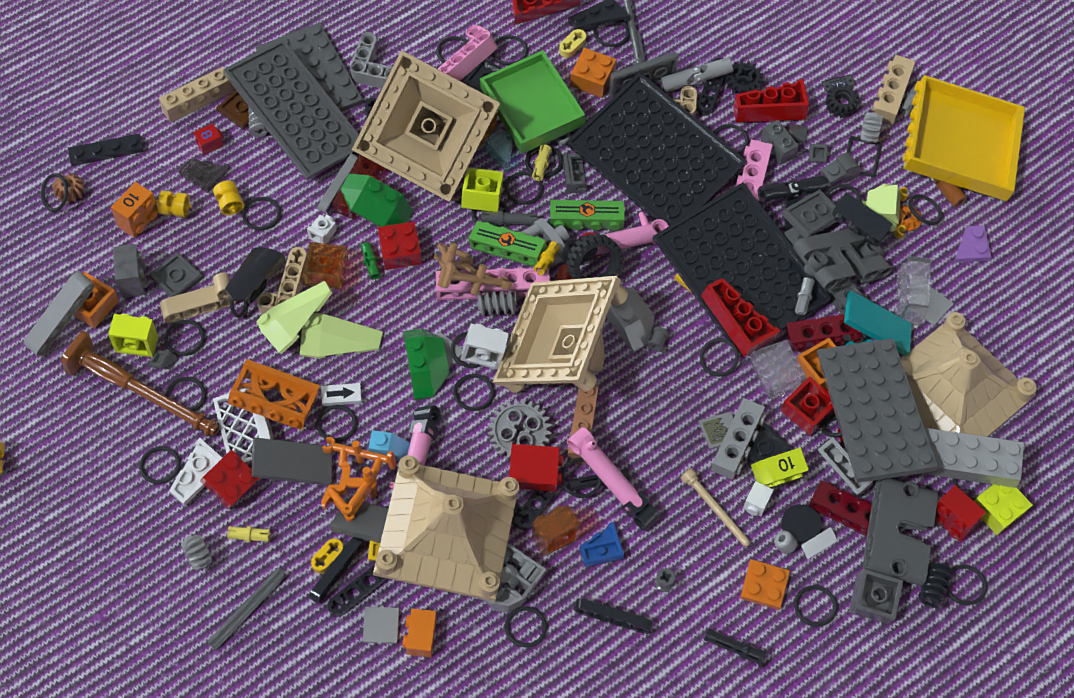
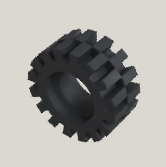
[825,84,859,118]

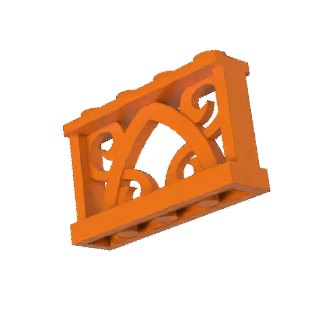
[228,359,320,430]

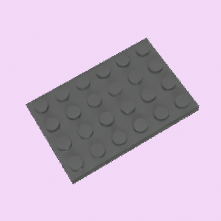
[255,22,363,112]

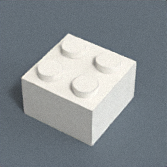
[460,324,509,370]

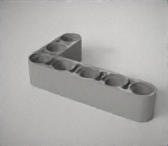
[350,32,393,89]

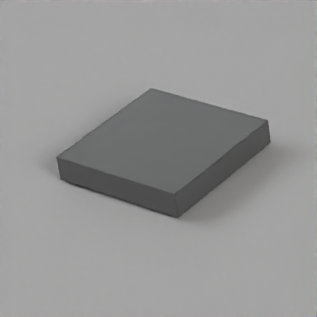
[149,252,203,297]

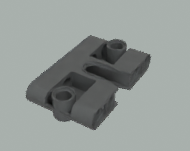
[793,229,892,291]
[863,478,938,586]

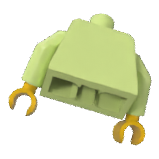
[862,184,908,239]

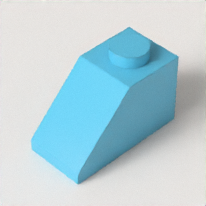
[369,430,410,462]

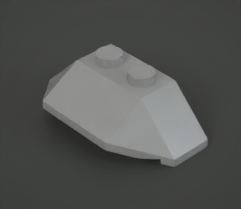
[606,287,655,353]

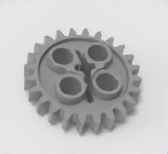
[488,399,551,460]

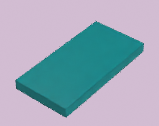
[844,291,912,356]

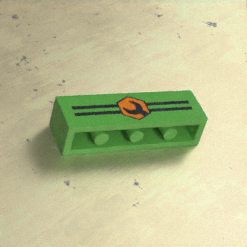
[550,200,624,231]
[468,221,547,267]

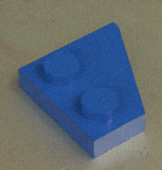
[579,522,624,567]

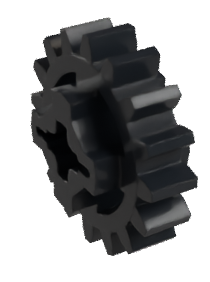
[725,60,763,94]

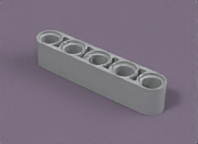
[23,271,95,357]

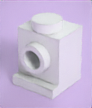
[307,215,337,246]

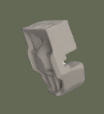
[477,543,547,613]

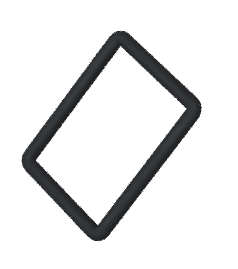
[846,136,882,177]

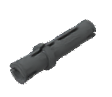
[481,211,537,225]

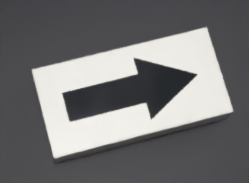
[321,383,362,406]

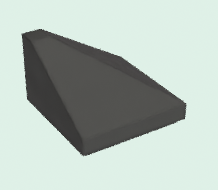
[788,124,808,143]
[809,144,828,163]
[148,350,178,369]

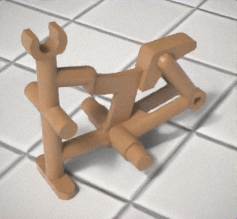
[434,243,512,295]

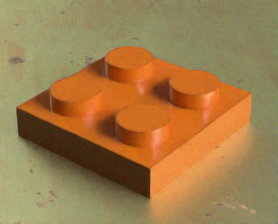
[740,559,790,610]

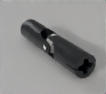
[757,175,828,202]

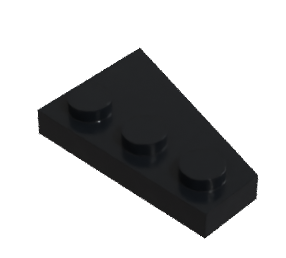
[568,0,630,31]

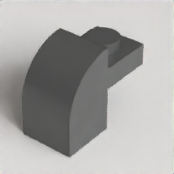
[820,153,861,186]

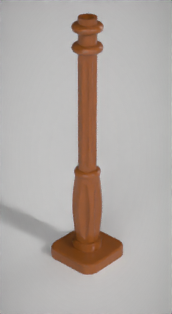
[61,331,219,437]

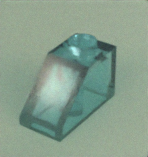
[484,128,513,173]

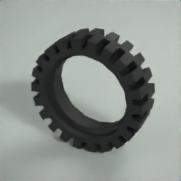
[567,233,624,279]

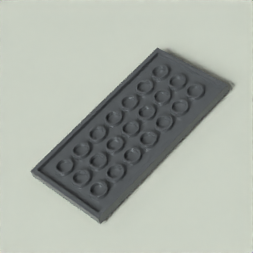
[223,39,359,181]
[817,338,938,483]

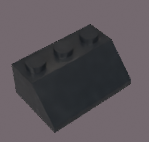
[832,192,893,246]

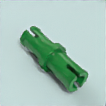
[360,242,381,280]

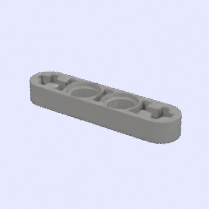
[317,153,359,213]

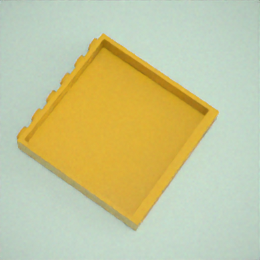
[902,75,1025,201]

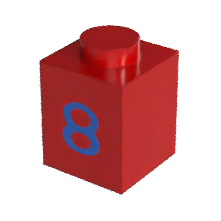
[193,124,224,156]

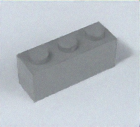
[818,437,873,498]

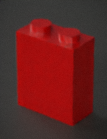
[509,444,563,492]

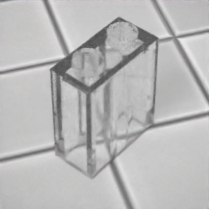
[750,340,807,399]

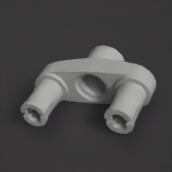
[522,218,570,269]

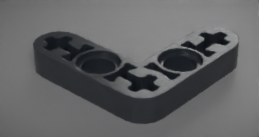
[511,490,556,531]

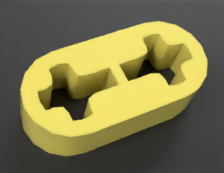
[559,29,586,58]

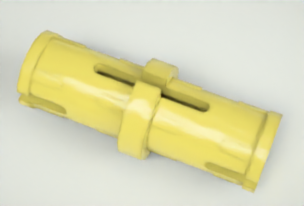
[532,145,551,181]
[227,526,270,542]

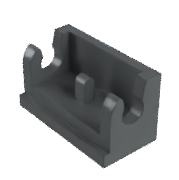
[563,153,587,194]

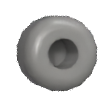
[774,531,797,554]

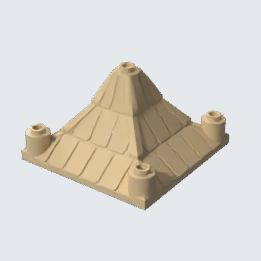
[352,50,501,202]
[493,276,628,393]
[901,312,1036,437]
[373,455,519,602]

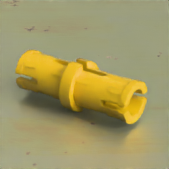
[534,241,561,275]

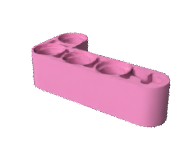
[438,25,497,81]

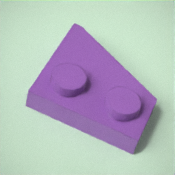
[954,225,991,263]

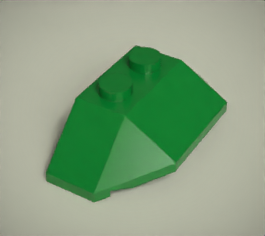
[340,174,413,227]
[403,328,449,400]

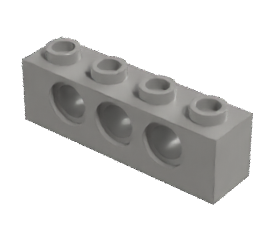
[711,398,766,480]

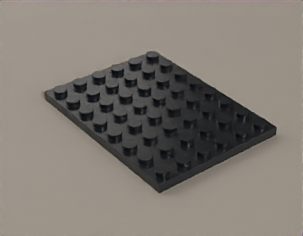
[566,72,747,226]
[652,182,831,357]

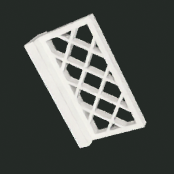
[213,388,274,464]

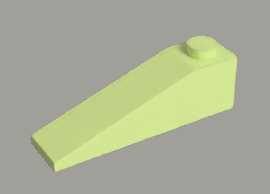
[256,281,332,354]
[300,313,383,358]

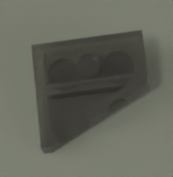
[179,159,230,193]

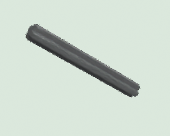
[208,568,286,649]

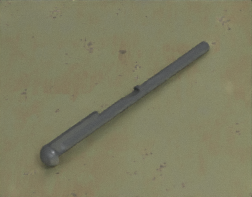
[624,0,646,66]

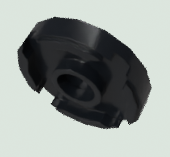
[781,504,821,544]

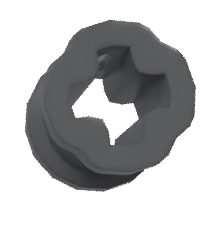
[647,327,669,352]
[655,568,675,592]

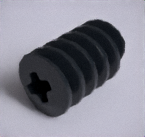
[918,562,952,609]

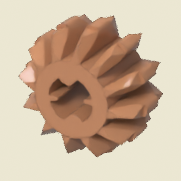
[52,172,85,204]

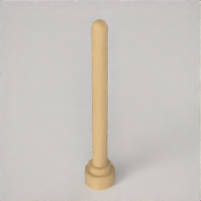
[680,468,750,547]

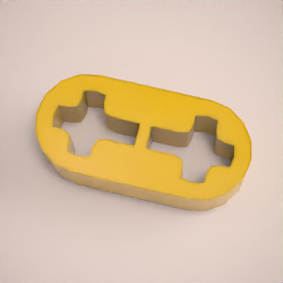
[311,538,344,574]

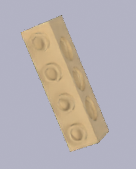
[872,55,915,125]
[159,67,234,123]

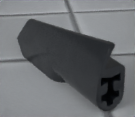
[225,247,285,304]

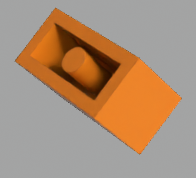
[403,608,437,657]

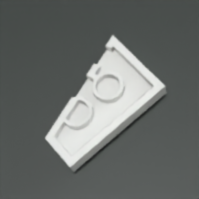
[169,438,222,506]

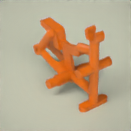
[321,437,396,522]

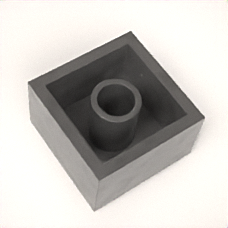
[112,244,148,298]
[849,569,903,624]

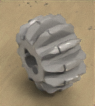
[861,112,883,143]
[181,534,212,570]

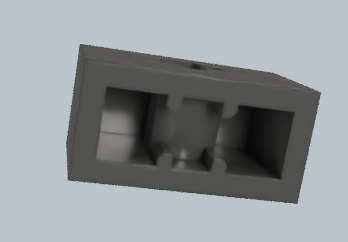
[761,120,798,165]

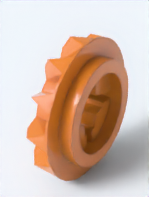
[896,205,921,231]

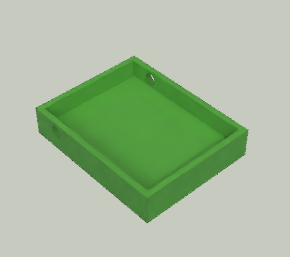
[480,50,586,154]

